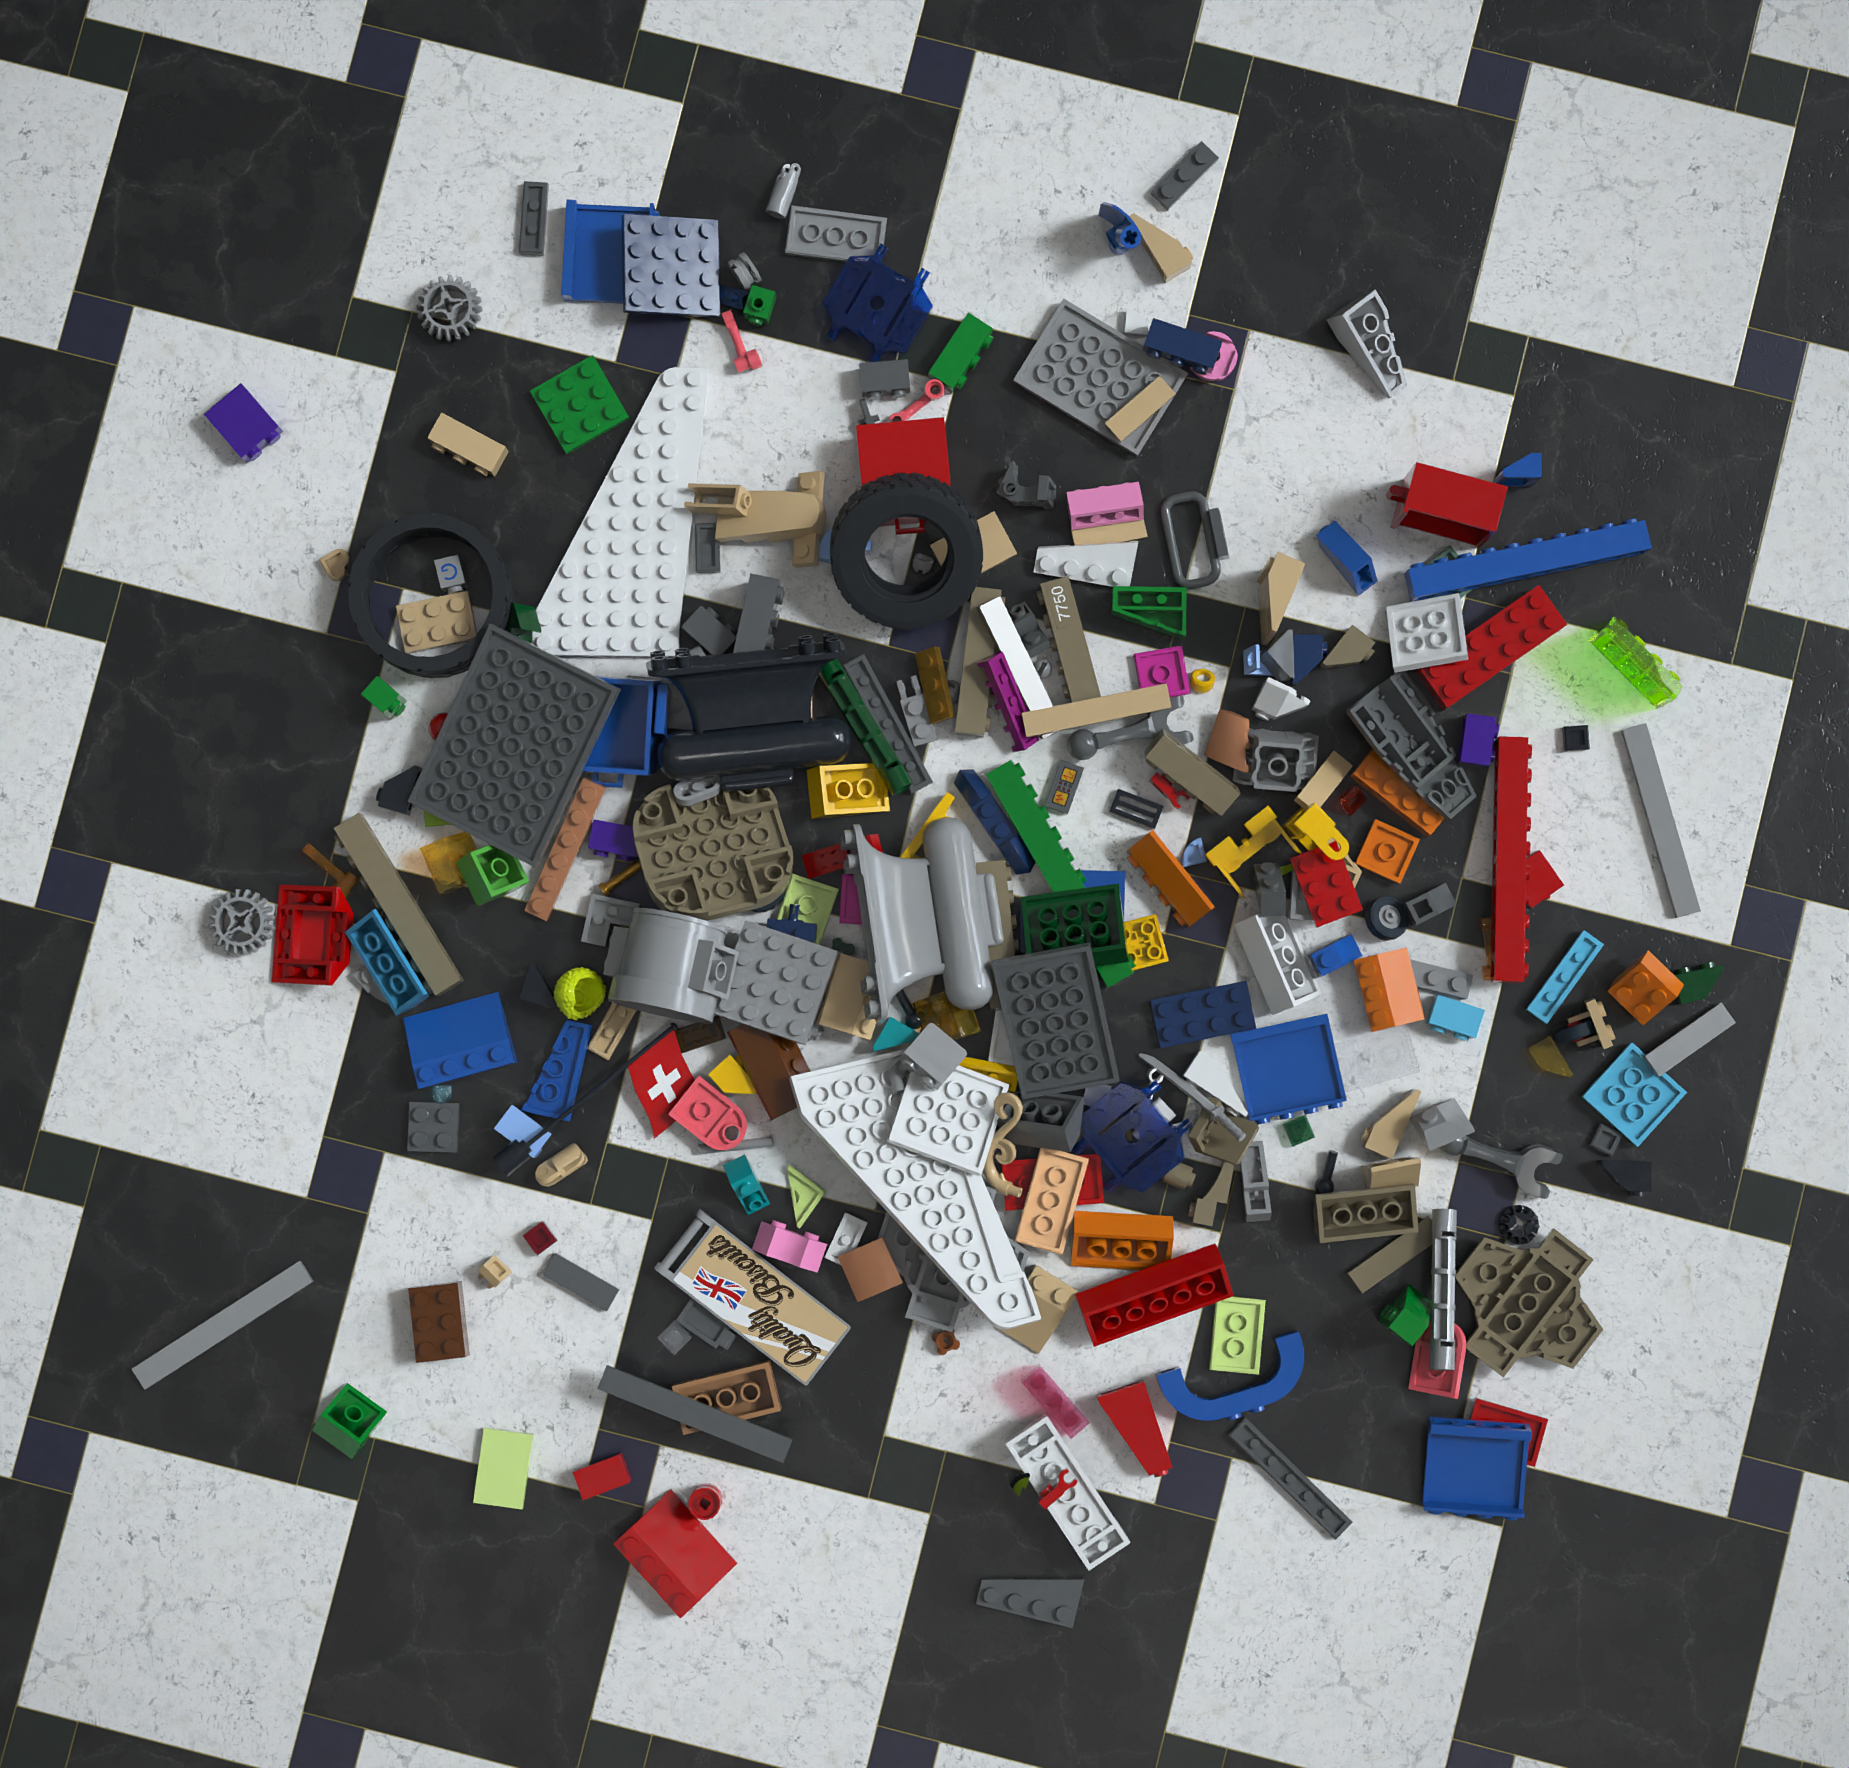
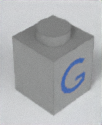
[434,555,468,594]

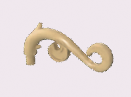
[982,1092,1023,1198]

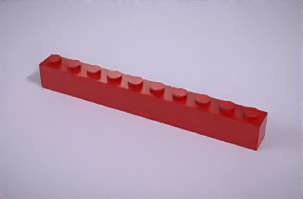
[1490,736,1532,984]

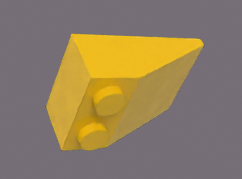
[806,763,890,819]

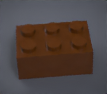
[408,1281,470,1363]

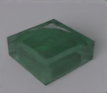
[1282,1115,1315,1147]

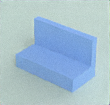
[494,1105,552,1158]

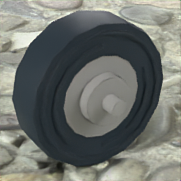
[1365,896,1409,941]

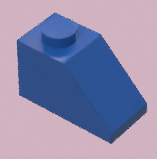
[1308,934,1363,978]

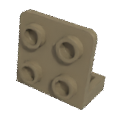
[1188,1097,1259,1165]

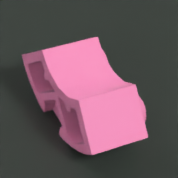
[752,1220,827,1273]

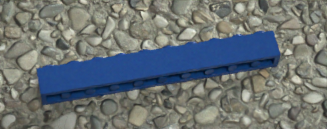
[1404,518,1652,602]

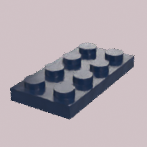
[1150,980,1257,1048]

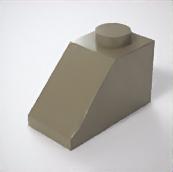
[1320,625,1376,669]

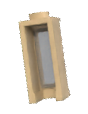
[684,483,751,517]

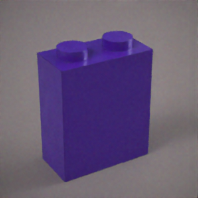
[204,383,284,463]

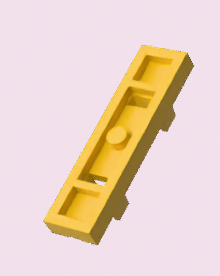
[900,792,955,859]

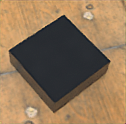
[1562,725,1590,752]

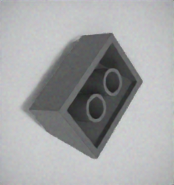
[997,1088,1084,1152]

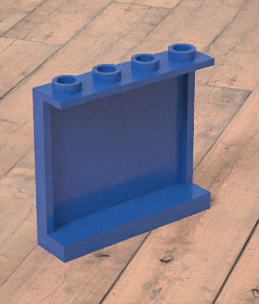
[561,199,660,304]
[1230,1014,1347,1125]
[1422,1416,1532,1520]

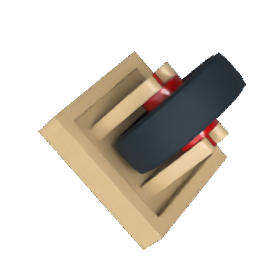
[1555,998,1616,1049]

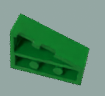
[1111,586,1187,640]

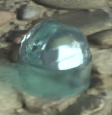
[431,1085,452,1104]

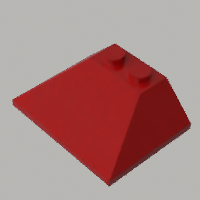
[271,885,354,986]

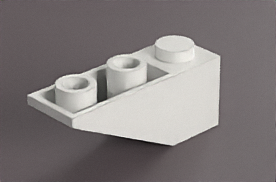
[1182,1051,1248,1117]

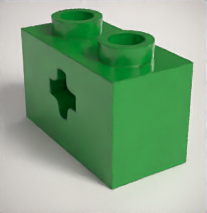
[361,676,407,719]

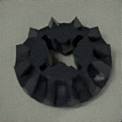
[1499,1205,1540,1245]

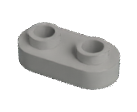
[674,777,721,806]

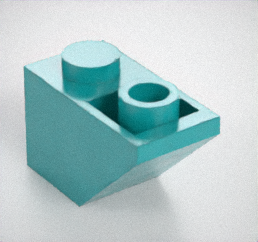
[723,1154,770,1215]

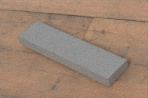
[1643,1002,1736,1077]

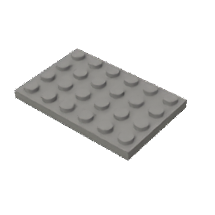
[1013,298,1188,457]

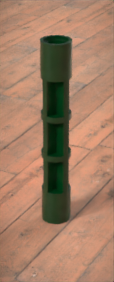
[819,659,913,796]

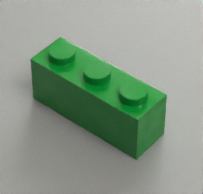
[928,312,994,394]

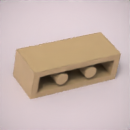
[428,413,509,477]

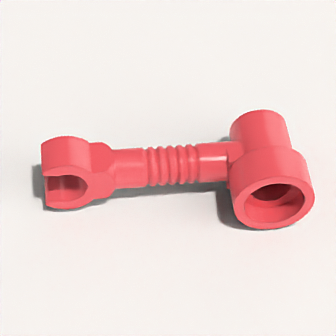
[722,310,762,373]
[889,379,945,421]

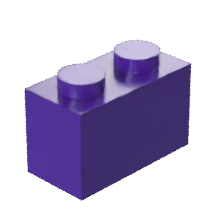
[1457,713,1499,768]
[588,819,638,862]

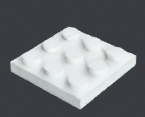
[1386,593,1468,673]

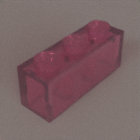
[1021,1364,1090,1439]

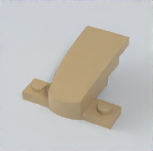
[715,471,826,568]

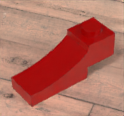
[802,834,883,879]

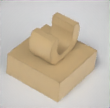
[478,1255,512,1289]

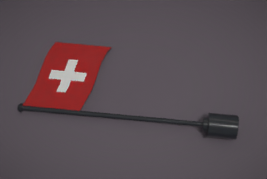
[492,1023,695,1176]

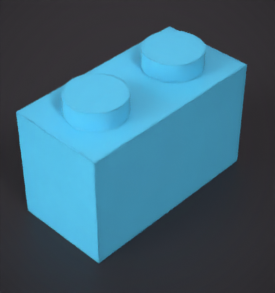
[1425,995,1485,1042]

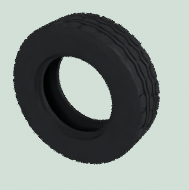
[830,472,983,629]

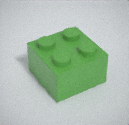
[456,845,529,906]

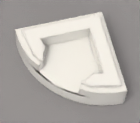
[1124,309,1149,337]

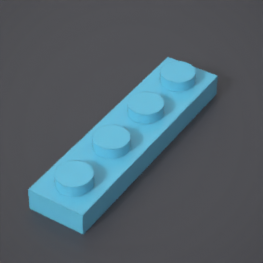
[1525,930,1604,1024]

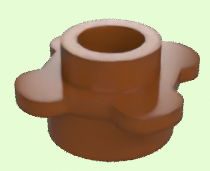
[932,1329,960,1355]

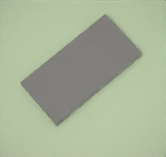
[785,205,887,267]

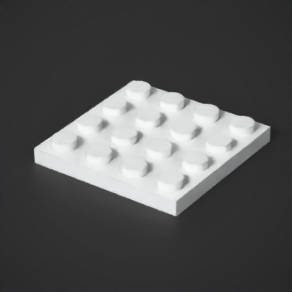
[887,1065,1009,1176]

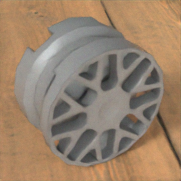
[727,252,762,291]

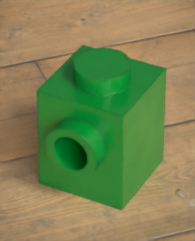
[744,285,776,326]

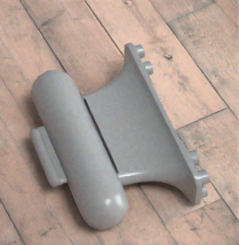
[840,817,1004,1024]

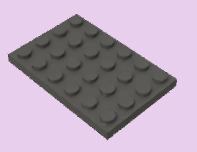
[992,942,1120,1099]

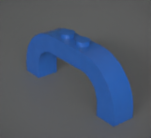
[1155,1330,1304,1421]

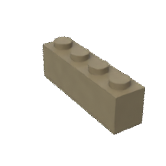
[1144,729,1240,816]

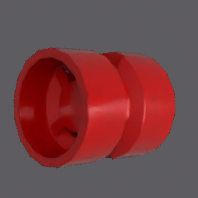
[688,1483,723,1520]

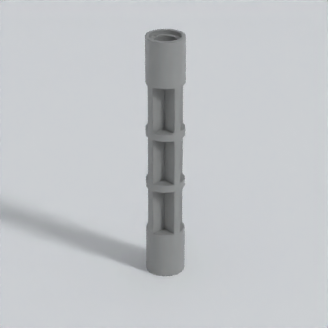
[1430,1209,1457,1371]

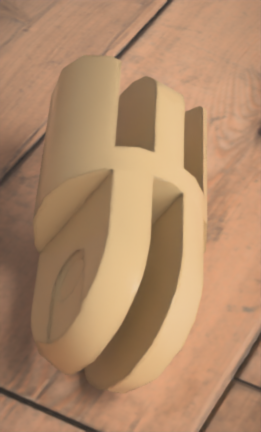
[535,1143,588,1187]

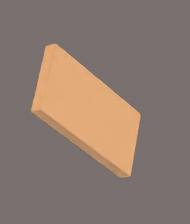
[1014,1148,1089,1255]

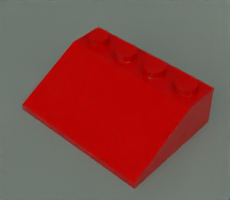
[613,1489,737,1618]

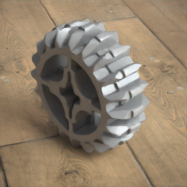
[416,275,483,341]
[208,889,276,955]

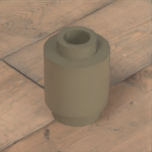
[1158,1159,1196,1190]

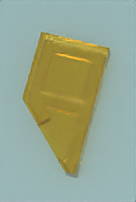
[1528,1036,1573,1077]

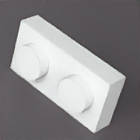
[825,1212,868,1265]

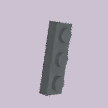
[1151,141,1219,211]

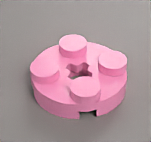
[1190,331,1238,381]

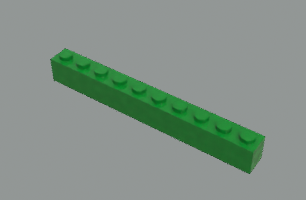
[985,760,1136,988]

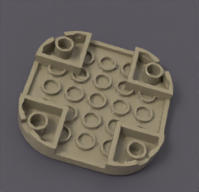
[633,784,793,921]

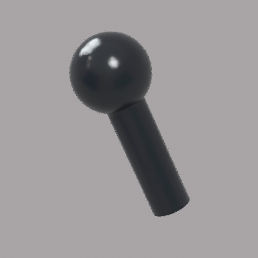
[895,989,924,1029]
[1315,1150,1338,1194]

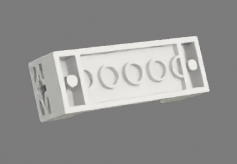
[1005,1412,1130,1571]

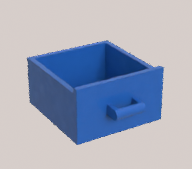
[583,676,661,788]

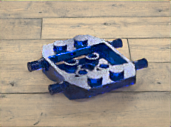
[823,243,933,362]
[1072,1080,1194,1194]

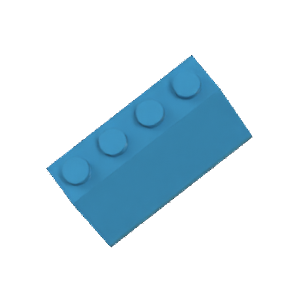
[345,909,429,1016]

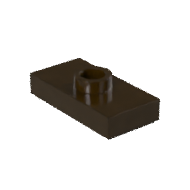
[675,1016,727,1054]

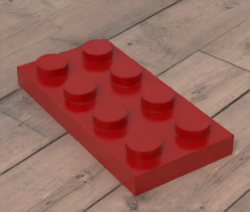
[1002,1154,1104,1211]

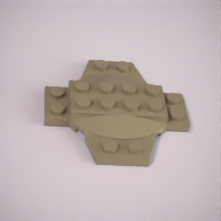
[1455,1228,1603,1378]

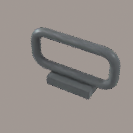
[1161,491,1230,589]

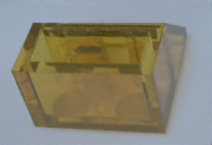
[913,991,981,1041]

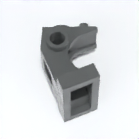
[996,461,1056,510]

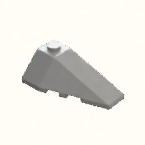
[1327,290,1407,398]

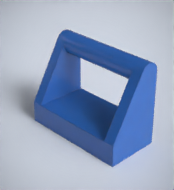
[1494,453,1542,487]

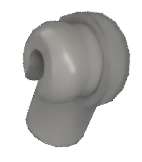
[889,1060,910,1094]

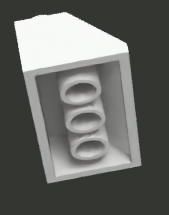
[1234,911,1322,1015]

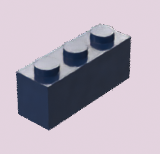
[1142,318,1223,375]

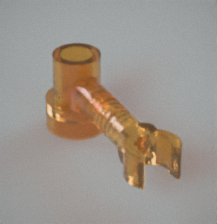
[302,843,359,898]
[1480,917,1492,981]

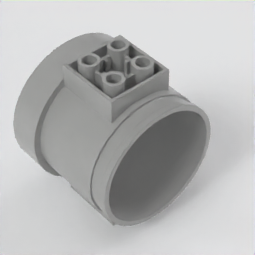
[603,908,739,1024]

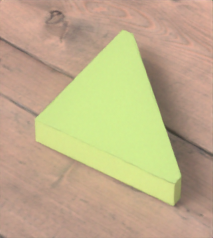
[787,1165,826,1229]

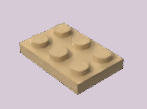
[396,591,477,654]

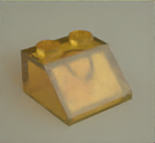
[420,832,477,895]

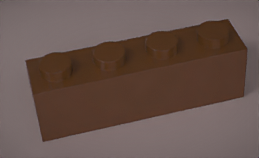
[727,1024,811,1121]

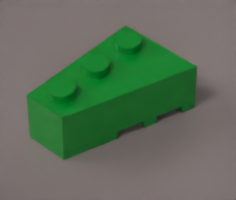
[1378,1284,1432,1346]

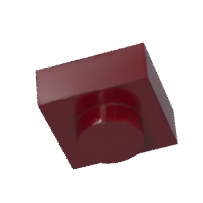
[523,1221,558,1256]

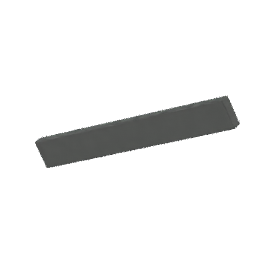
[597,1365,793,1463]

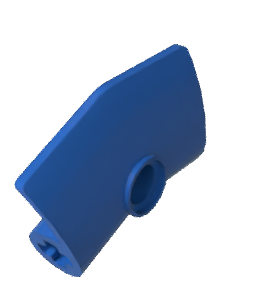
[1099,202,1141,255]

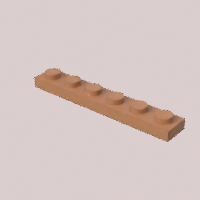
[524,777,607,921]

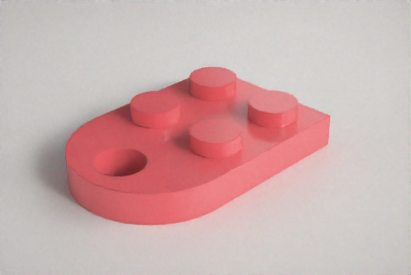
[668,1076,747,1150]
[1408,1321,1466,1399]

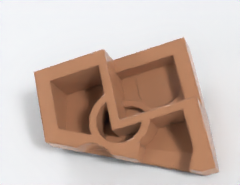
[1204,709,1250,773]

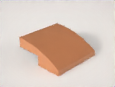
[838,1237,903,1302]

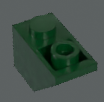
[1674,961,1724,1005]

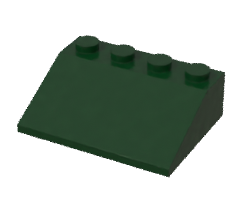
[1021,883,1129,967]

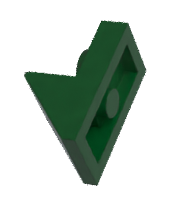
[506,602,541,643]

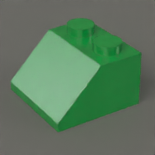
[312,1383,387,1459]

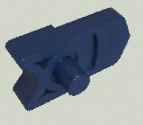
[719,285,750,311]

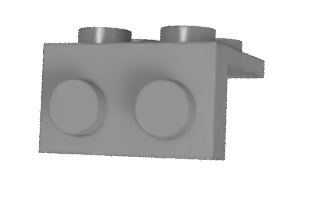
[899,1023,967,1090]

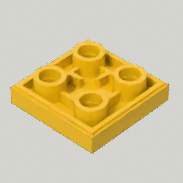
[1124,914,1169,970]

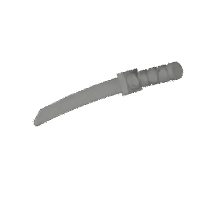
[1139,1053,1246,1142]

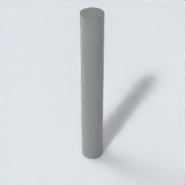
[698,1137,773,1154]

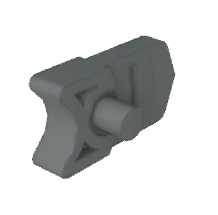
[858,399,880,425]

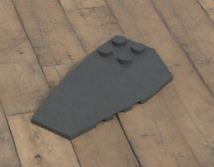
[1345,671,1477,821]

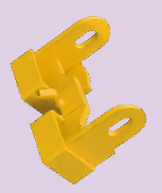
[1281,802,1349,860]
[1205,805,1302,899]

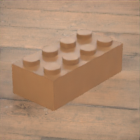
[672,1360,782,1435]

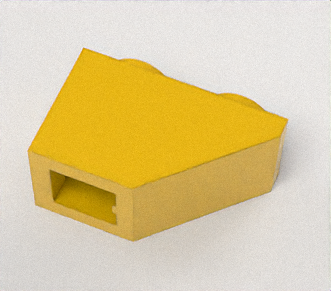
[708,1055,757,1094]

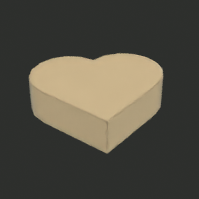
[319,549,350,581]

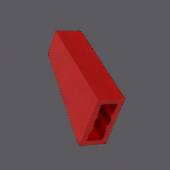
[1096,1380,1173,1477]

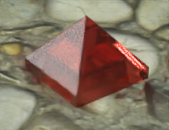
[1339,785,1367,816]

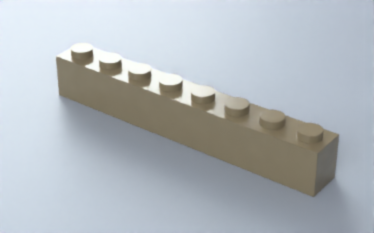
[334,813,464,996]

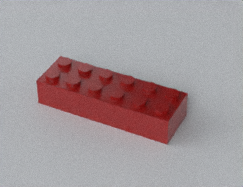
[1415,585,1567,711]
[1075,1243,1234,1347]

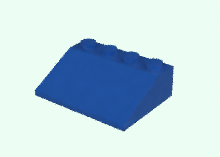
[403,992,518,1089]

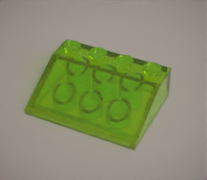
[1588,616,1683,709]

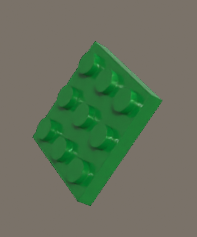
[530,355,630,455]

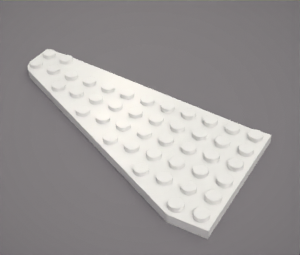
[532,367,708,657]
[789,1049,1041,1330]

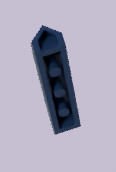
[954,769,1035,874]

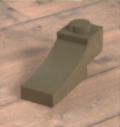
[1188,1161,1234,1226]

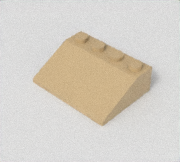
[1257,552,1306,646]

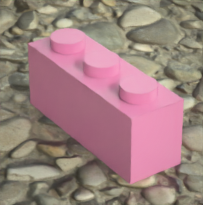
[1066,482,1144,530]

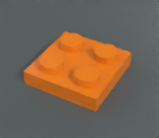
[1355,819,1420,884]

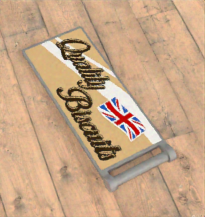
[654,1209,851,1385]

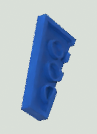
[521,1020,592,1121]

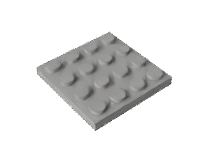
[714,920,839,1046]

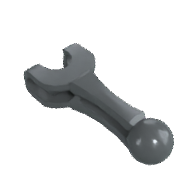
[1067,695,1194,760]
[1437,1136,1563,1199]

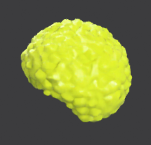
[554,967,606,1020]

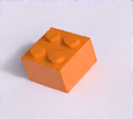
[1608,950,1684,1025]

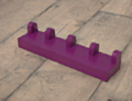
[976,651,1039,752]

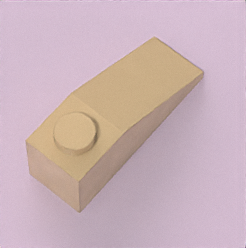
[1129,213,1193,283]
[1360,1089,1422,1159]

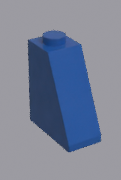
[1316,521,1378,596]

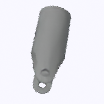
[765,163,801,219]

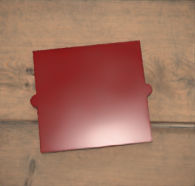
[1526,850,1564,908]

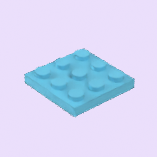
[1581,1042,1687,1147]

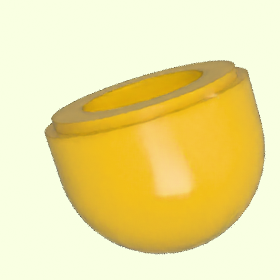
[1190,669,1215,694]

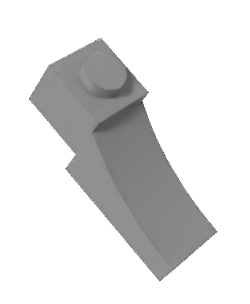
[1240,1141,1272,1222]

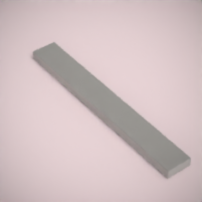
[1621,723,1701,918]
[132,1261,314,1390]

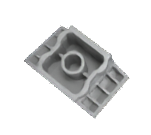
[1233,728,1319,792]

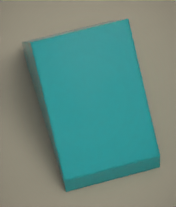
[873,1017,920,1052]

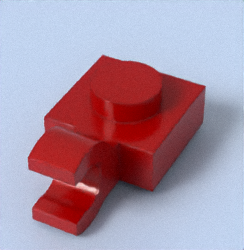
[1149,772,1190,810]
[1038,1468,1078,1509]

